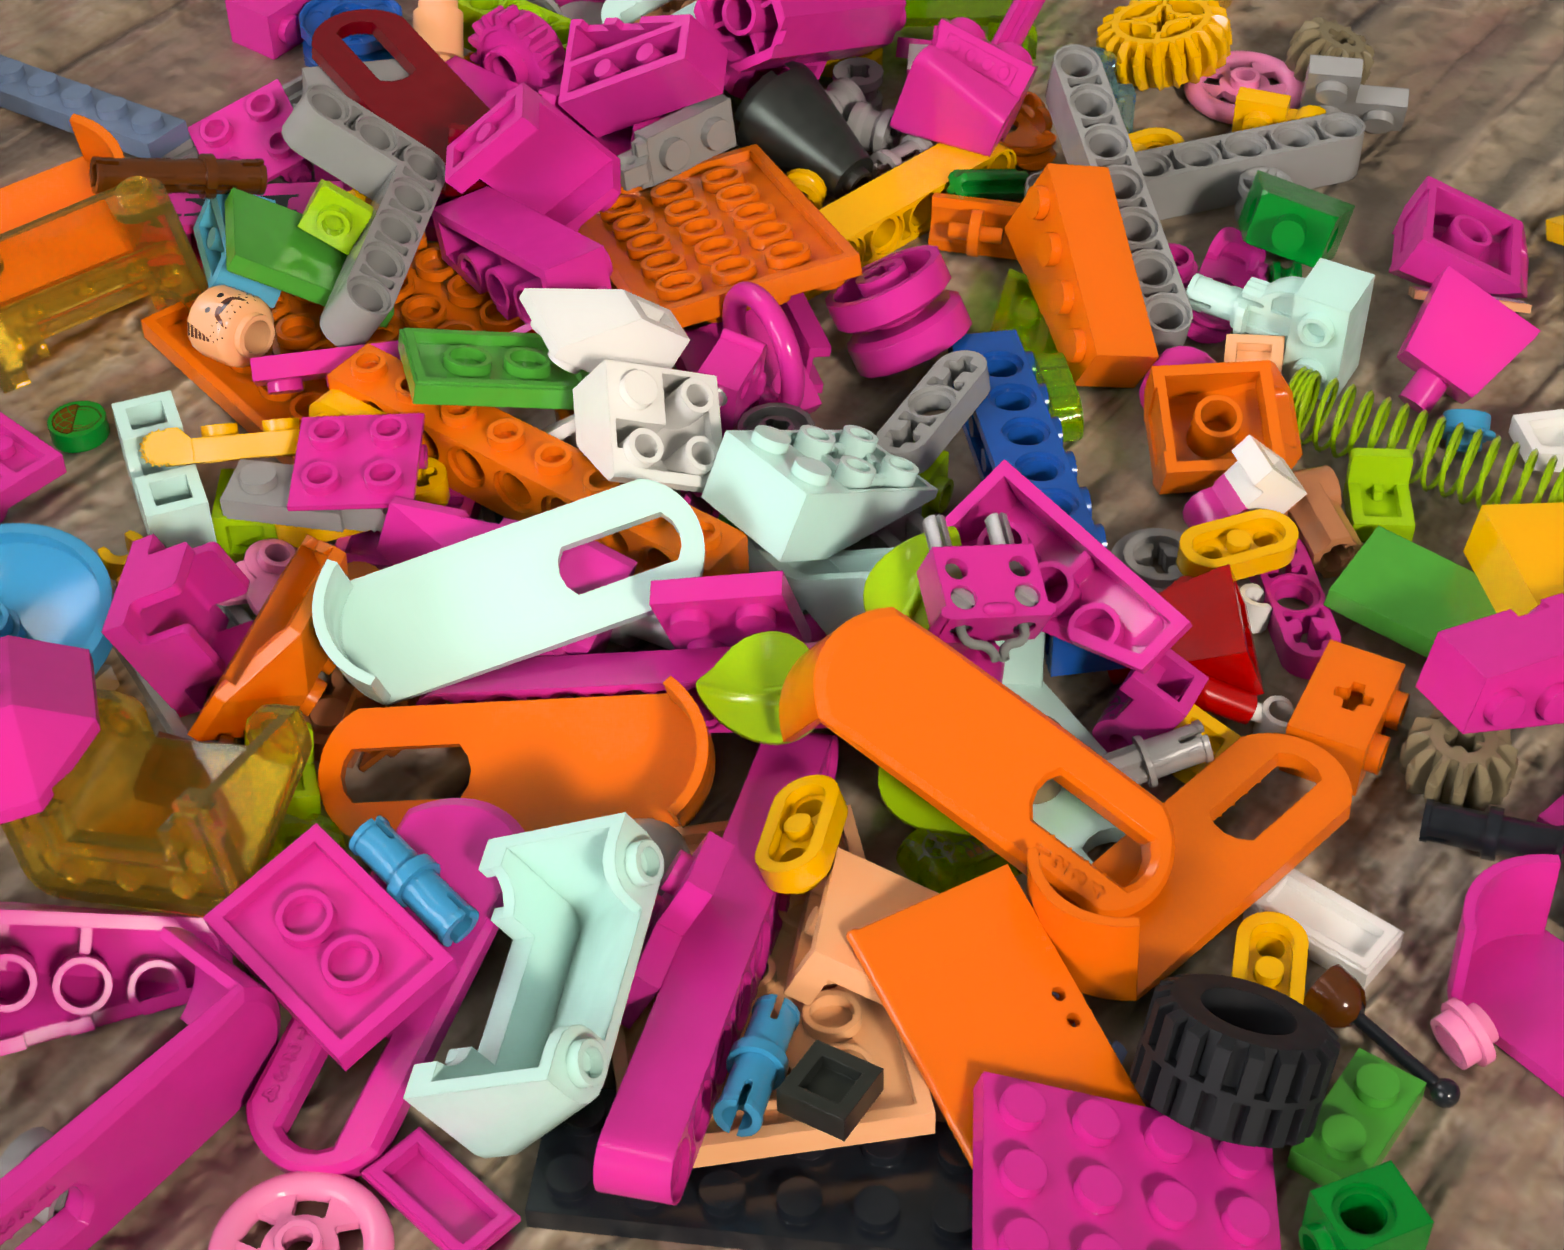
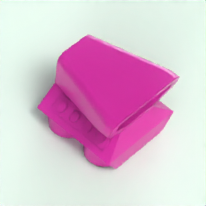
[889,17,1038,157]

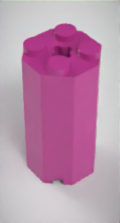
[694,0,907,72]

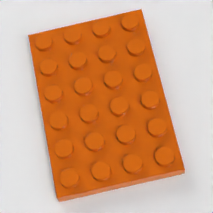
[578,144,863,328]

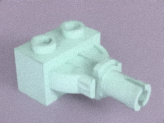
[1186,258,1375,402]

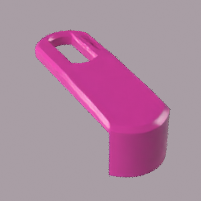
[246,798,525,1179]
[1447,854,1564,1097]
[0,926,281,1250]

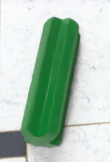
[946,169,1030,200]

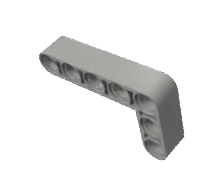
[281,83,446,347]

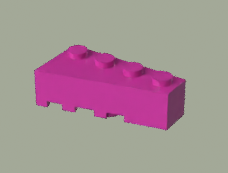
[432,186,613,324]
[1415,593,1564,734]

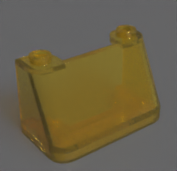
[0,176,209,394]
[1,689,313,917]

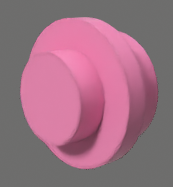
[1430,997,1499,1070]

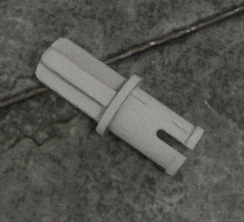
[1100,719,1214,788]

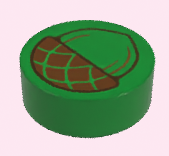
[47,401,110,453]

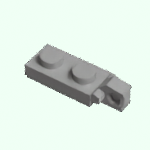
[617,94,737,191]

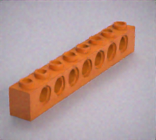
[327,343,749,577]

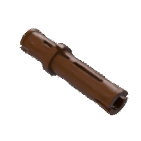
[90,153,267,199]

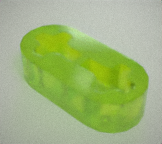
[1034,352,1084,443]

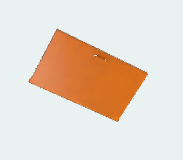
[846,864,1146,1170]

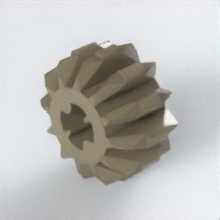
[1285,17,1375,85]
[1399,707,1518,811]

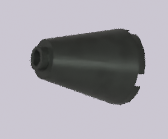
[734,61,873,200]

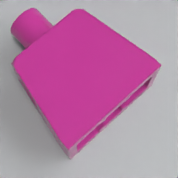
[1397,266,1541,414]

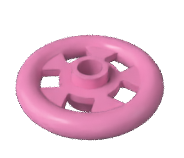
[1183,51,1304,125]
[207,1171,395,1250]

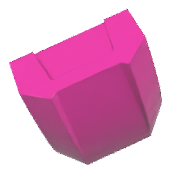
[1388,175,1529,299]

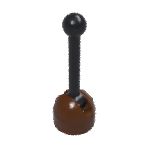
[1303,964,1461,1108]

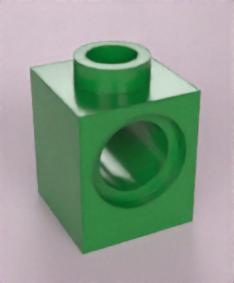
[1298,1160,1434,1250]

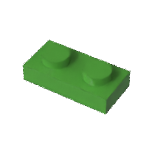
[1286,1048,1427,1186]

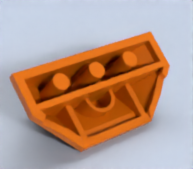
[187,535,349,742]

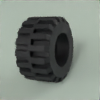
[1130,973,1340,1148]

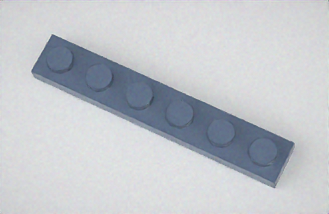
[0,55,190,158]

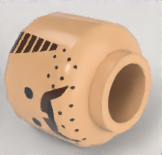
[187,285,275,368]

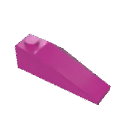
[945,459,1192,674]
[0,901,233,1056]

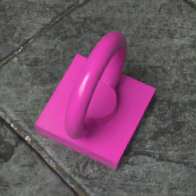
[675,281,822,414]

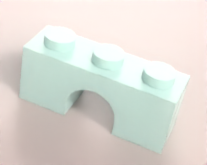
[111,390,217,548]

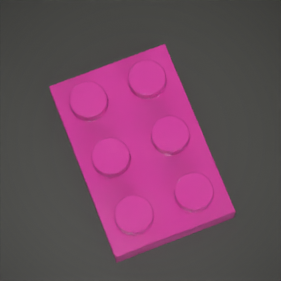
[203,823,460,1072]

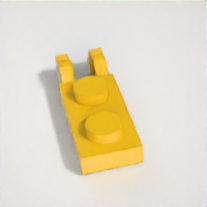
[138,418,300,468]

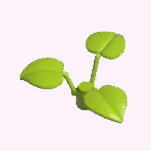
[696,526,972,836]

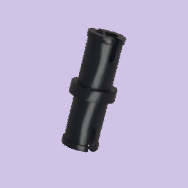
[1419,798,1564,862]

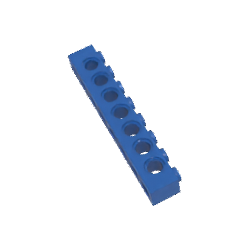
[948,329,1127,677]

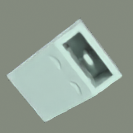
[701,425,938,562]

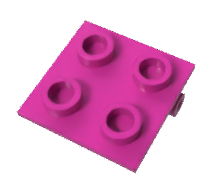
[187,79,313,183]
[287,413,428,511]

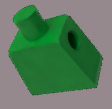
[1237,170,1355,268]

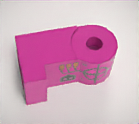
[1092,649,1209,753]

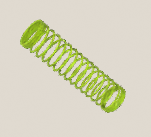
[1288,366,1564,511]

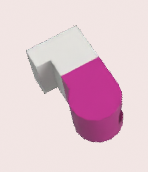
[1182,434,1307,528]

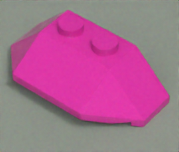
[0,635,101,825]

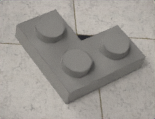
[1299,54,1409,134]

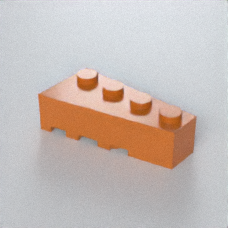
[1004,163,1159,388]

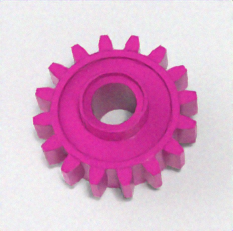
[468,4,566,93]

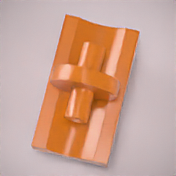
[928,192,1021,260]

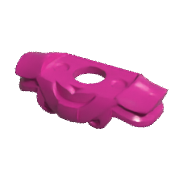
[1187,227,1270,344]

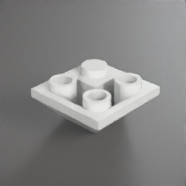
[519,288,690,374]
[573,359,723,493]

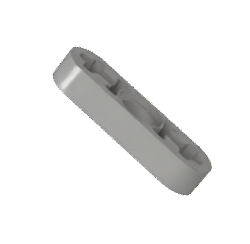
[876,350,991,474]

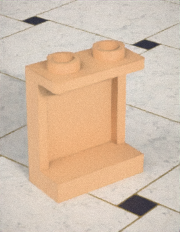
[783,847,939,1006]

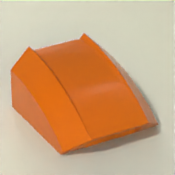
[1144,360,1303,495]

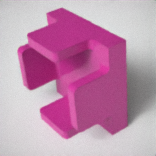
[101,534,254,718]

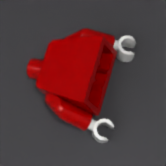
[1107,564,1294,734]

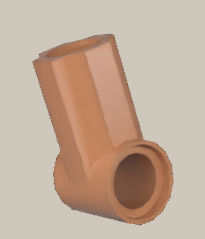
[1284,465,1363,578]

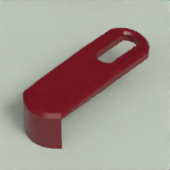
[312,9,542,197]

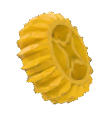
[1096,0,1233,92]

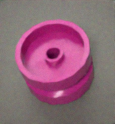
[825,245,972,378]

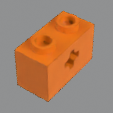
[1279,639,1410,796]

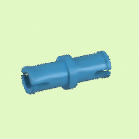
[349,815,479,947]
[713,994,800,1137]

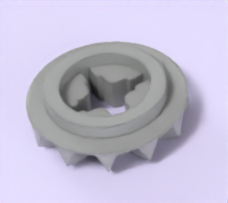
[1111,528,1184,593]

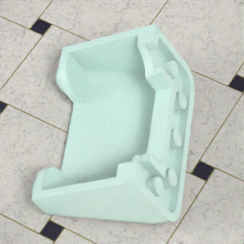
[403,812,664,1158]

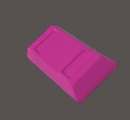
[361,1126,521,1250]

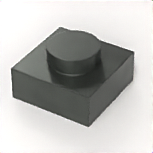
[776,1040,884,1141]

